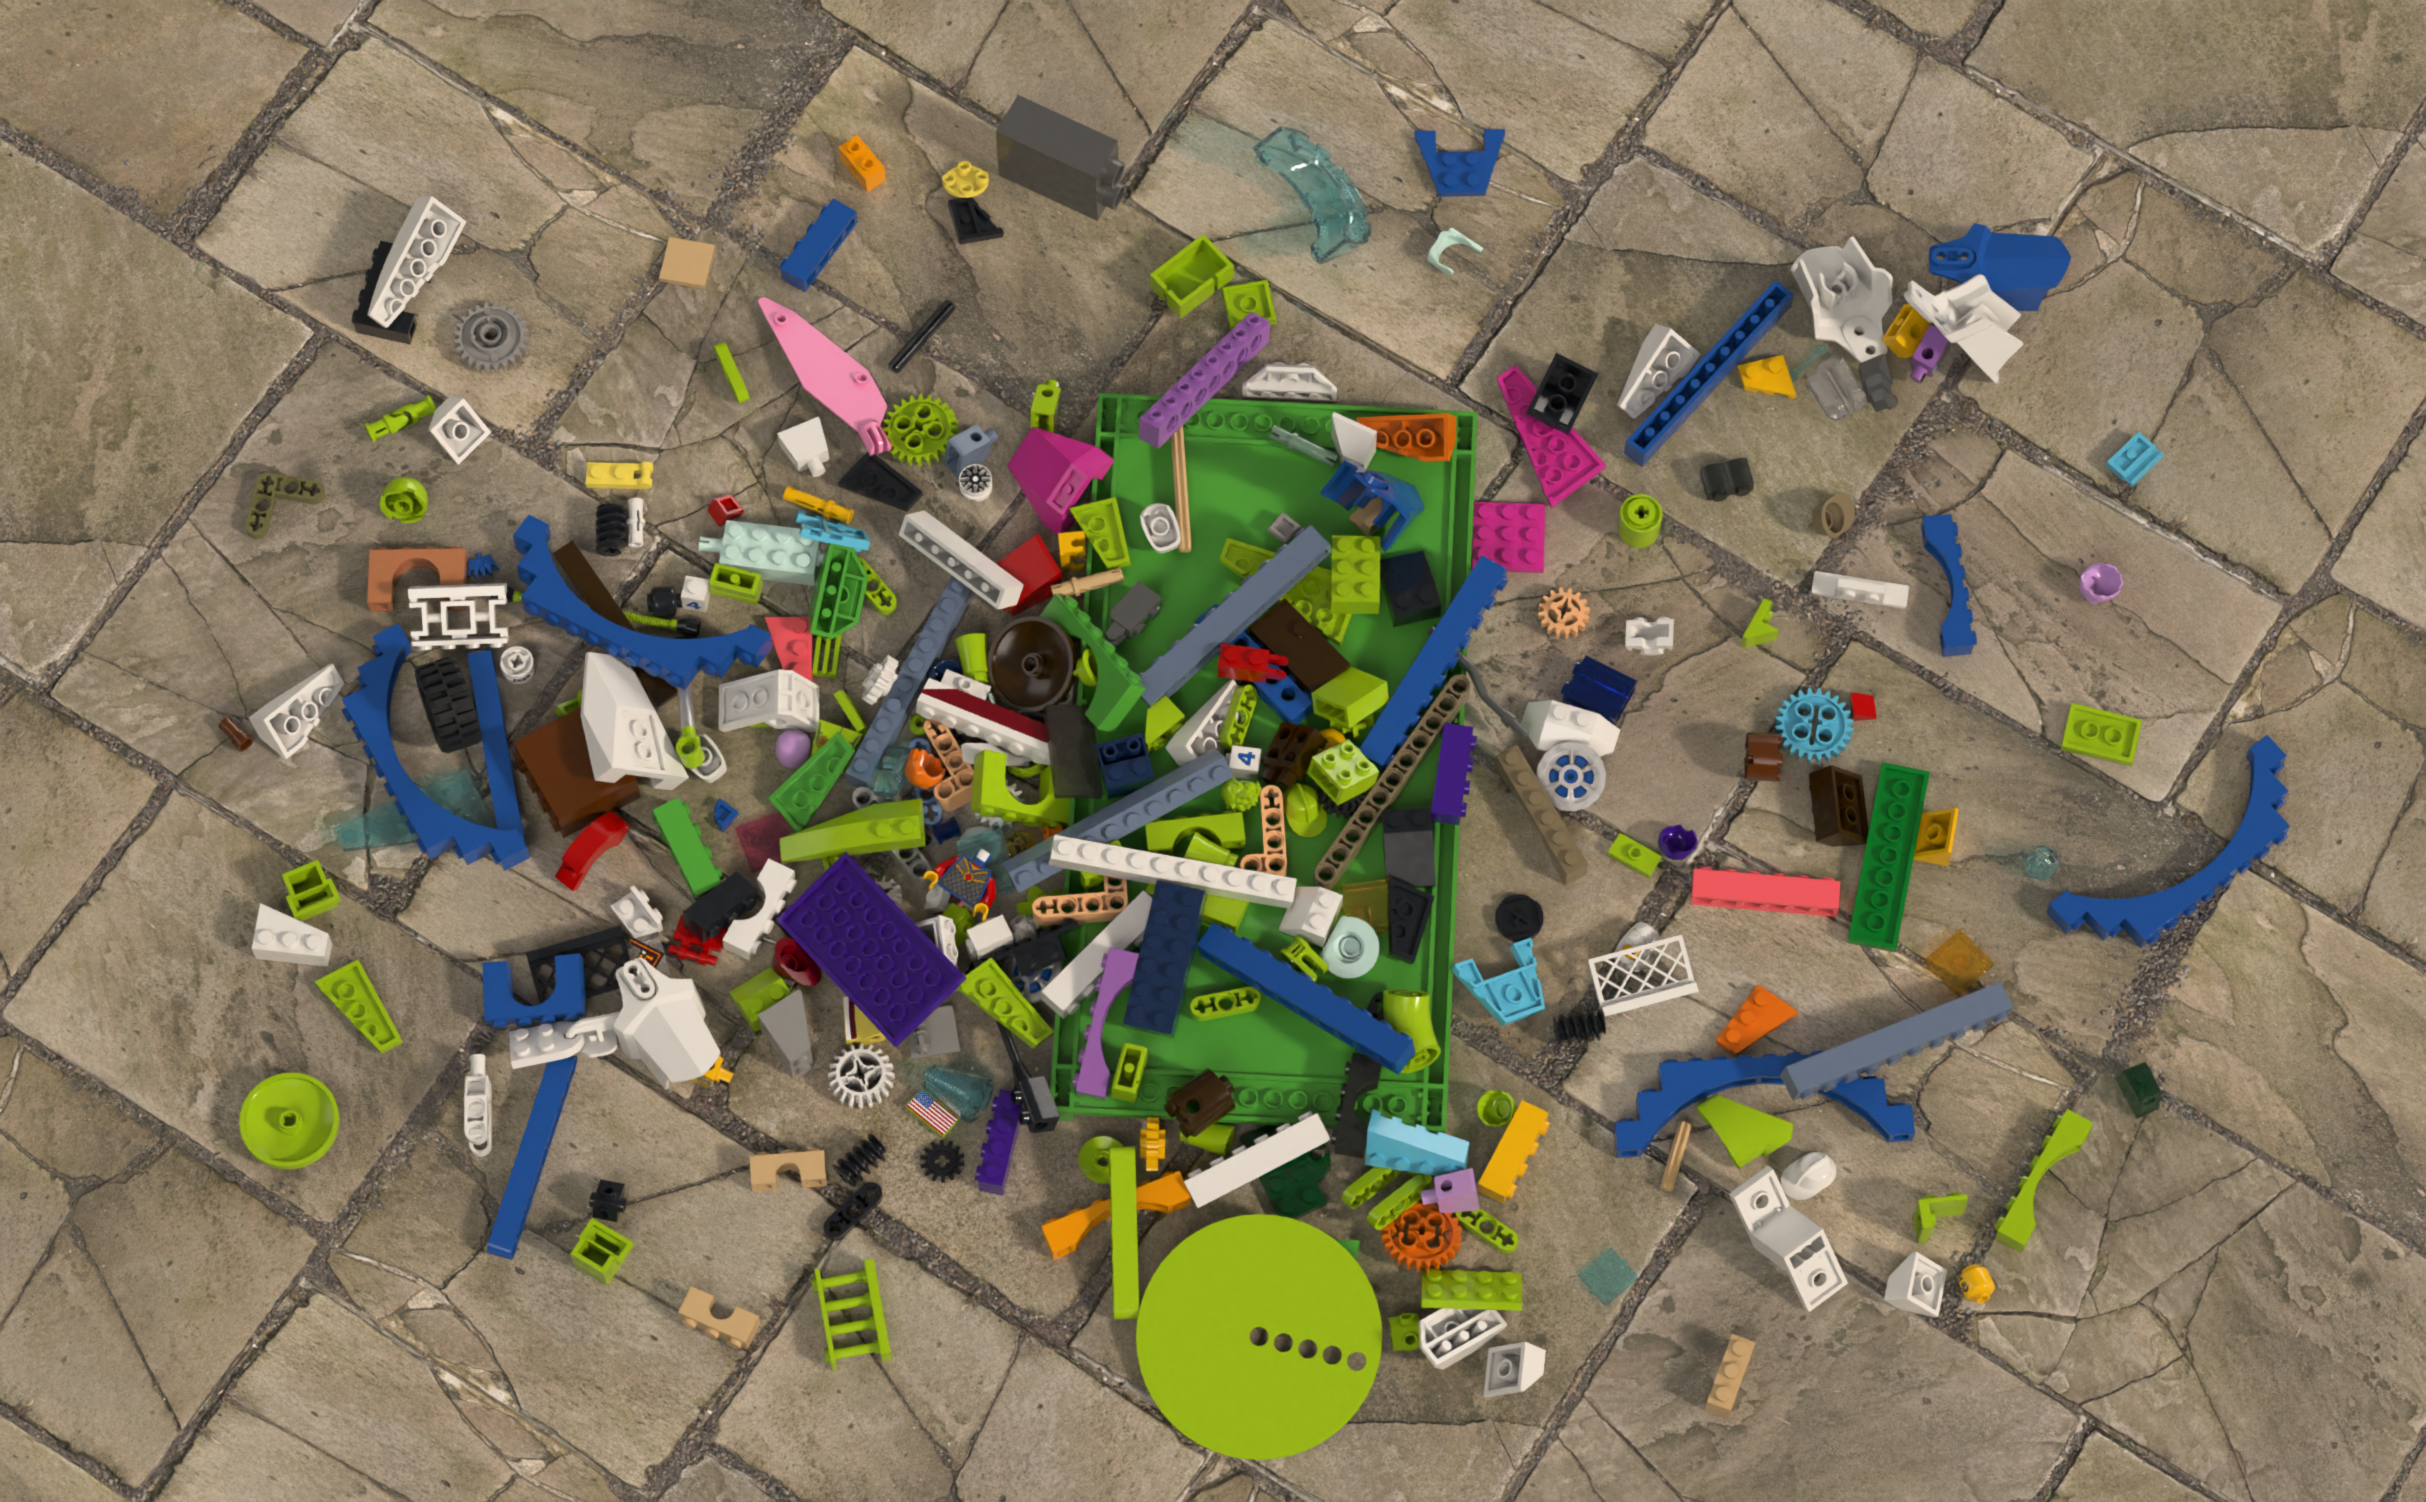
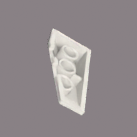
[249,664,344,759]
[1165,679,1241,767]

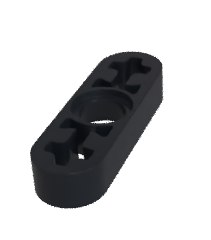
[824,1182,883,1241]

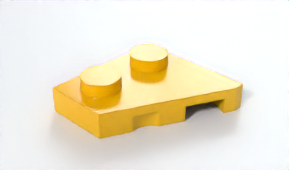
[1737,355,1796,399]

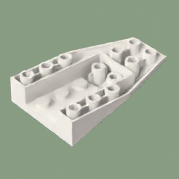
[581,652,689,791]

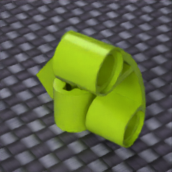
[1696,1094,1793,1169]

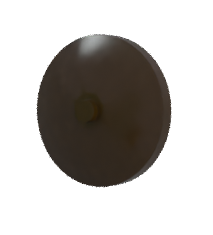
[987,616,1077,711]

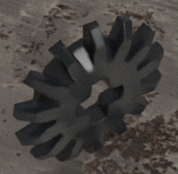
[920,1140,965,1183]

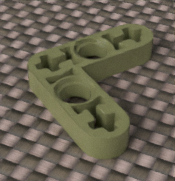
[245,473,325,539]

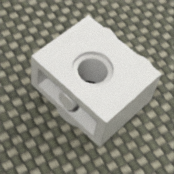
[965,914,1014,962]

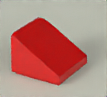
[707,494,744,527]
[1849,693,1877,721]

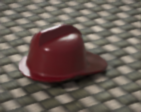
[772,937,822,987]

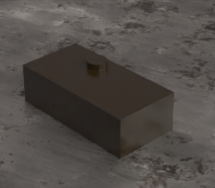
[1249,598,1350,696]

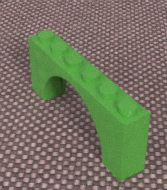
[1039,594,1146,733]

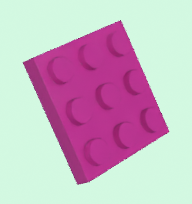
[1472,502,1545,573]

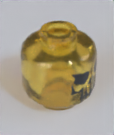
[1000,830,1037,861]

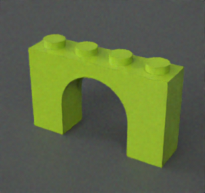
[971,749,1073,829]

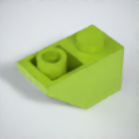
[1145,695,1185,754]

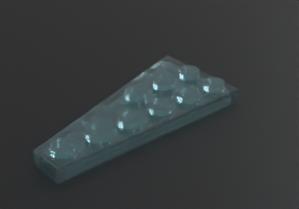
[333,768,496,852]

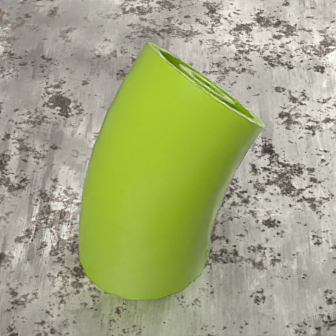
[1383,989,1441,1073]

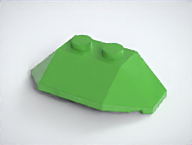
[808,543,868,640]

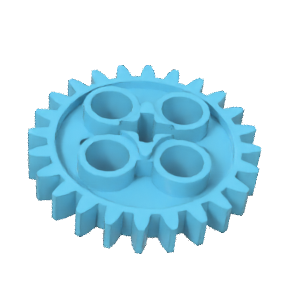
[1775,688,1853,764]

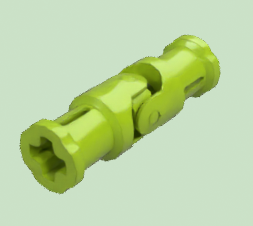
[364,395,436,443]

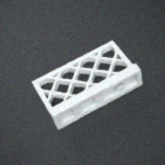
[1587,934,1699,1017]

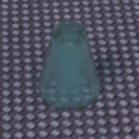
[922,1065,993,1123]

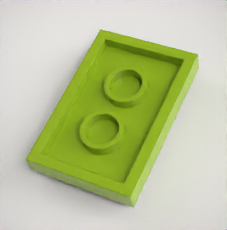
[2060,703,2142,767]

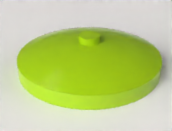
[239,1072,340,1170]

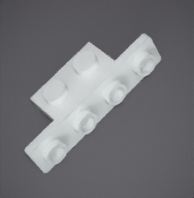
[1811,571,1909,609]

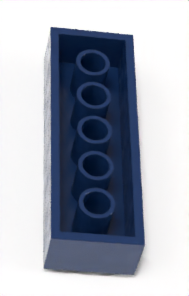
[1123,880,1208,1038]

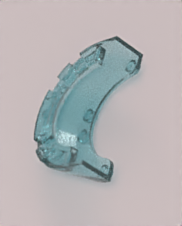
[1253,126,1372,264]

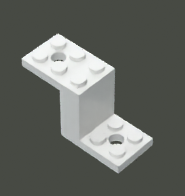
[1729,1166,1848,1312]

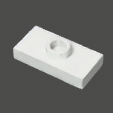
[941,669,991,700]

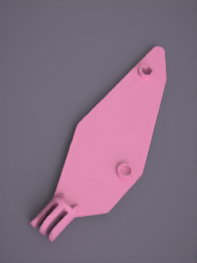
[758,297,892,456]

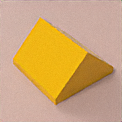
[1913,807,1959,866]

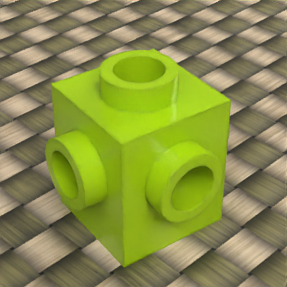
[1388,1313,1420,1351]

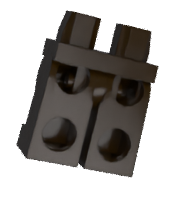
[1260,722,1328,789]

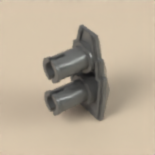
[1859,354,1898,412]

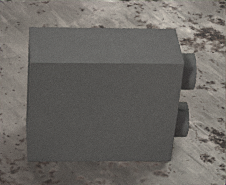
[996,95,1126,221]

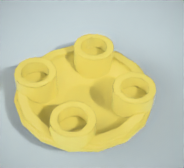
[942,161,989,198]

